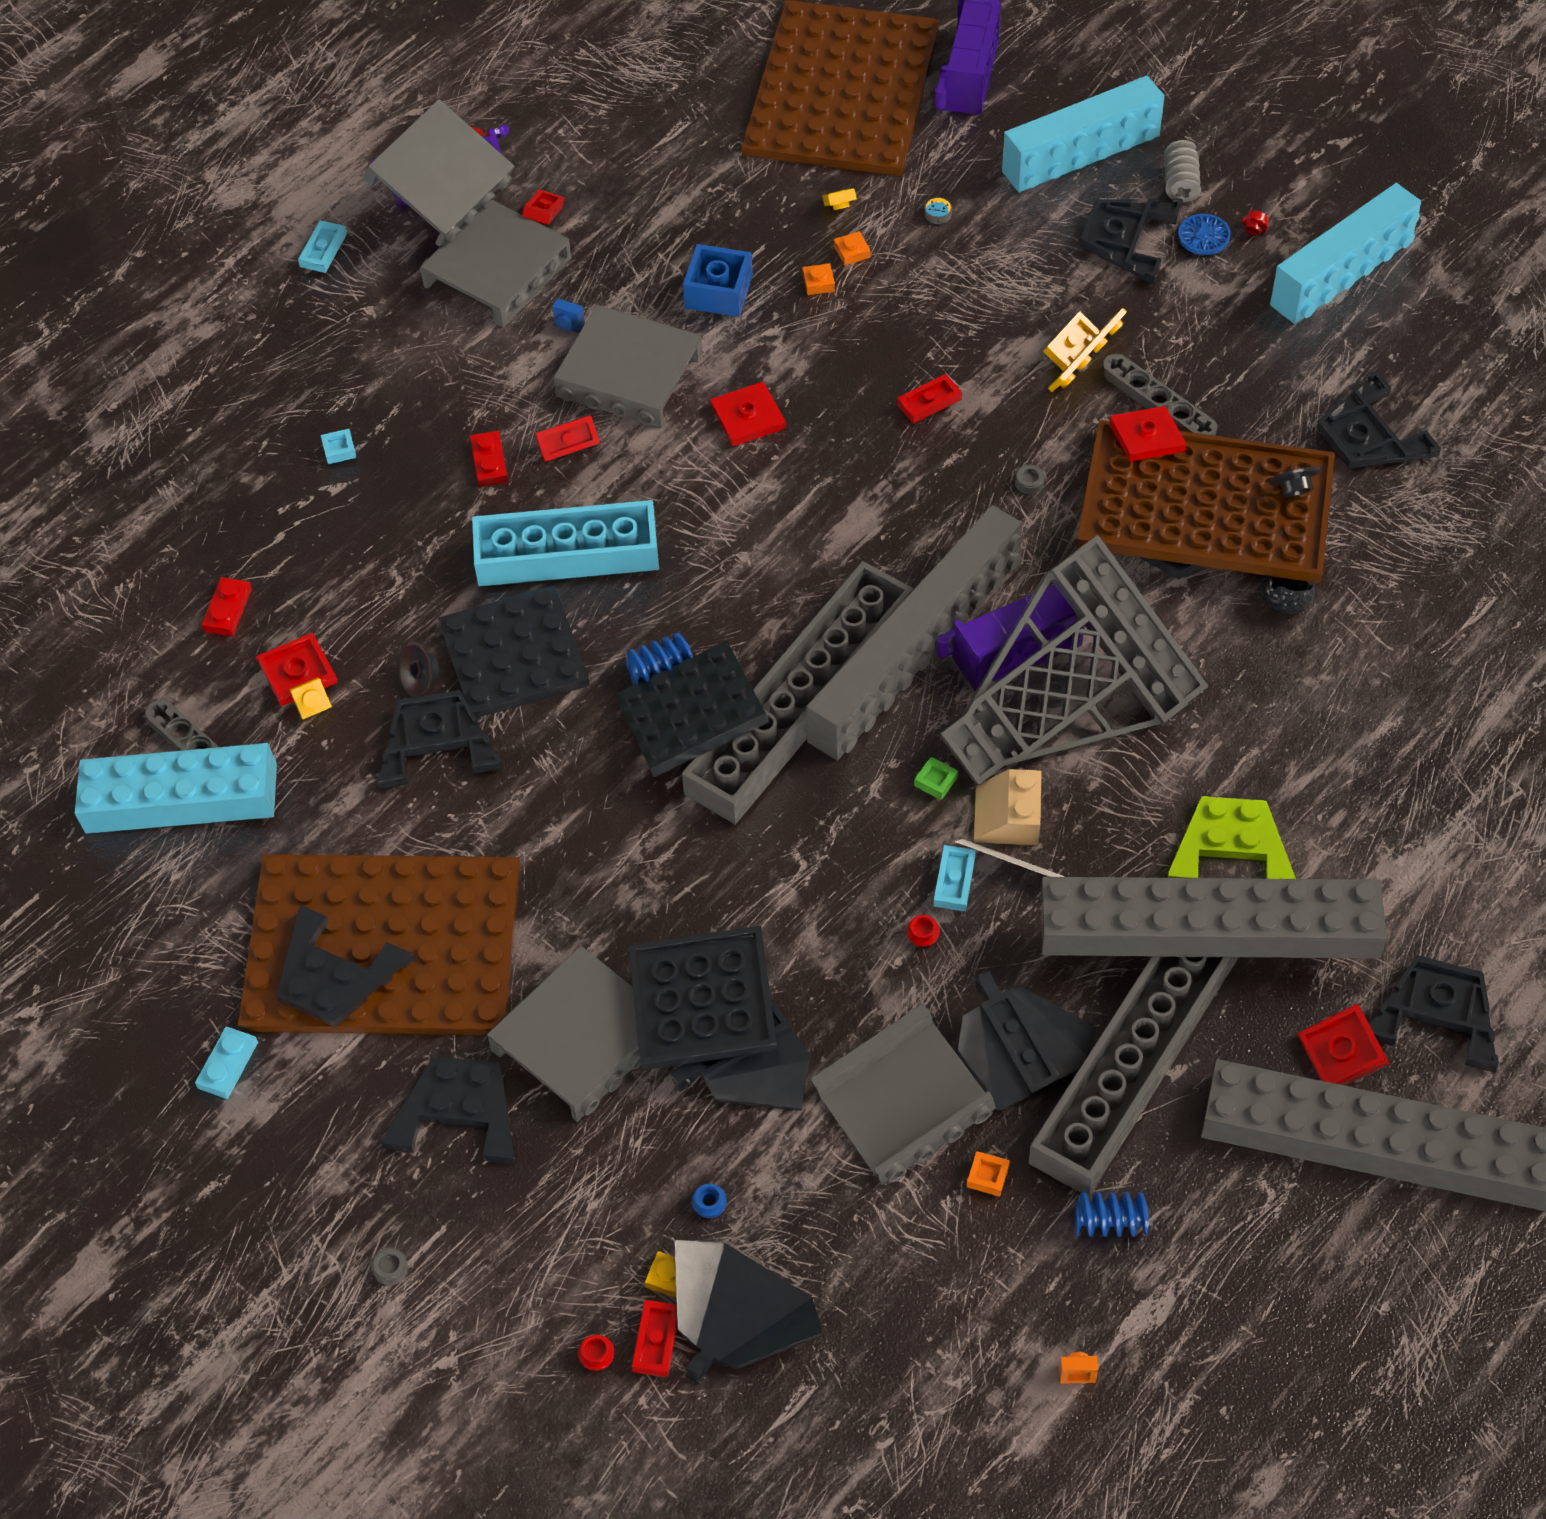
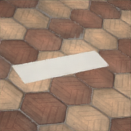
[955,839,1064,877]

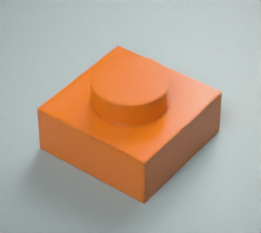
[834,231,870,266]
[802,263,835,295]
[967,1151,1010,1197]
[1059,1352,1099,1384]

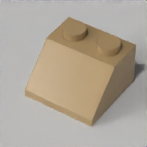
[974,769,1041,846]

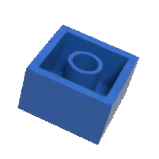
[683,244,753,317]

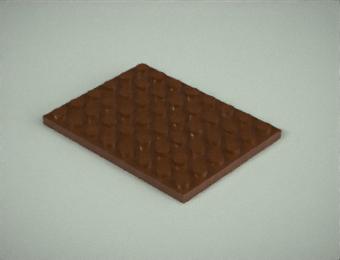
[742,0,940,177]
[1076,420,1335,583]
[238,854,521,1035]

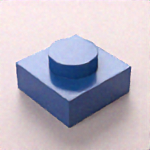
[552,298,585,333]

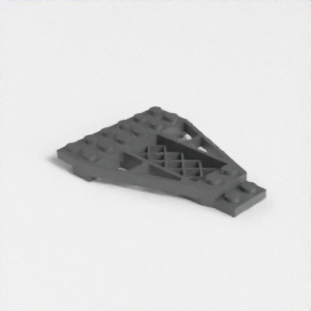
[939,535,1209,785]

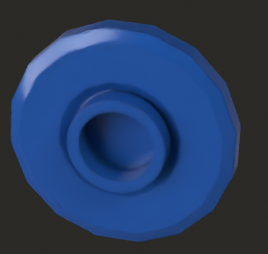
[1178,213,1231,255]

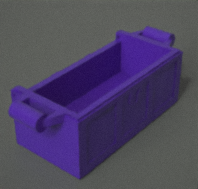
[935,0,1001,115]
[936,585,1085,691]

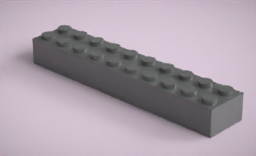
[806,505,1023,761]
[682,561,914,825]
[1040,877,1387,958]
[1028,956,1239,1197]
[1201,1059,1546,1211]

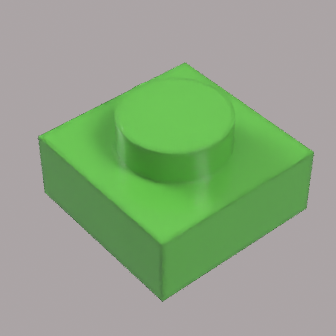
[914,757,958,800]

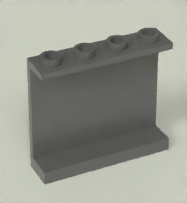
[363,99,515,247]
[420,200,571,328]
[554,304,703,428]
[487,946,641,1122]
[810,1003,996,1186]

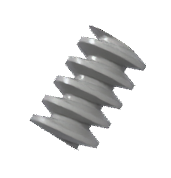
[1164,140,1201,202]

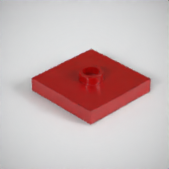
[710,381,786,447]
[1109,406,1186,462]
[256,632,338,707]
[1297,1003,1390,1086]

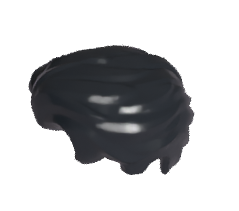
[1260,576,1315,615]

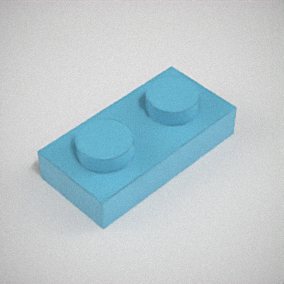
[298,220,347,273]
[934,845,976,912]
[195,1027,258,1099]

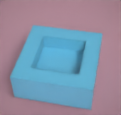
[321,429,357,464]

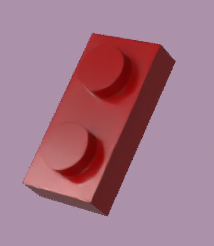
[522,189,565,225]
[897,374,962,424]
[534,415,600,462]
[470,431,508,487]
[202,577,252,637]
[632,1300,678,1377]

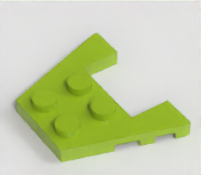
[1168,796,1296,879]

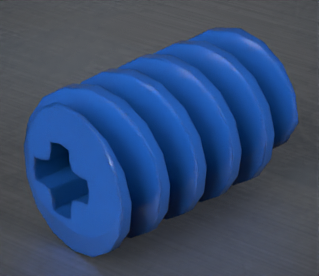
[626,632,693,686]
[1075,1192,1149,1237]

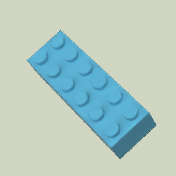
[1002,76,1164,193]
[1270,183,1421,324]
[472,500,659,586]
[74,743,277,834]

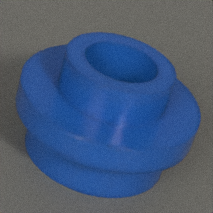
[692,1184,727,1218]

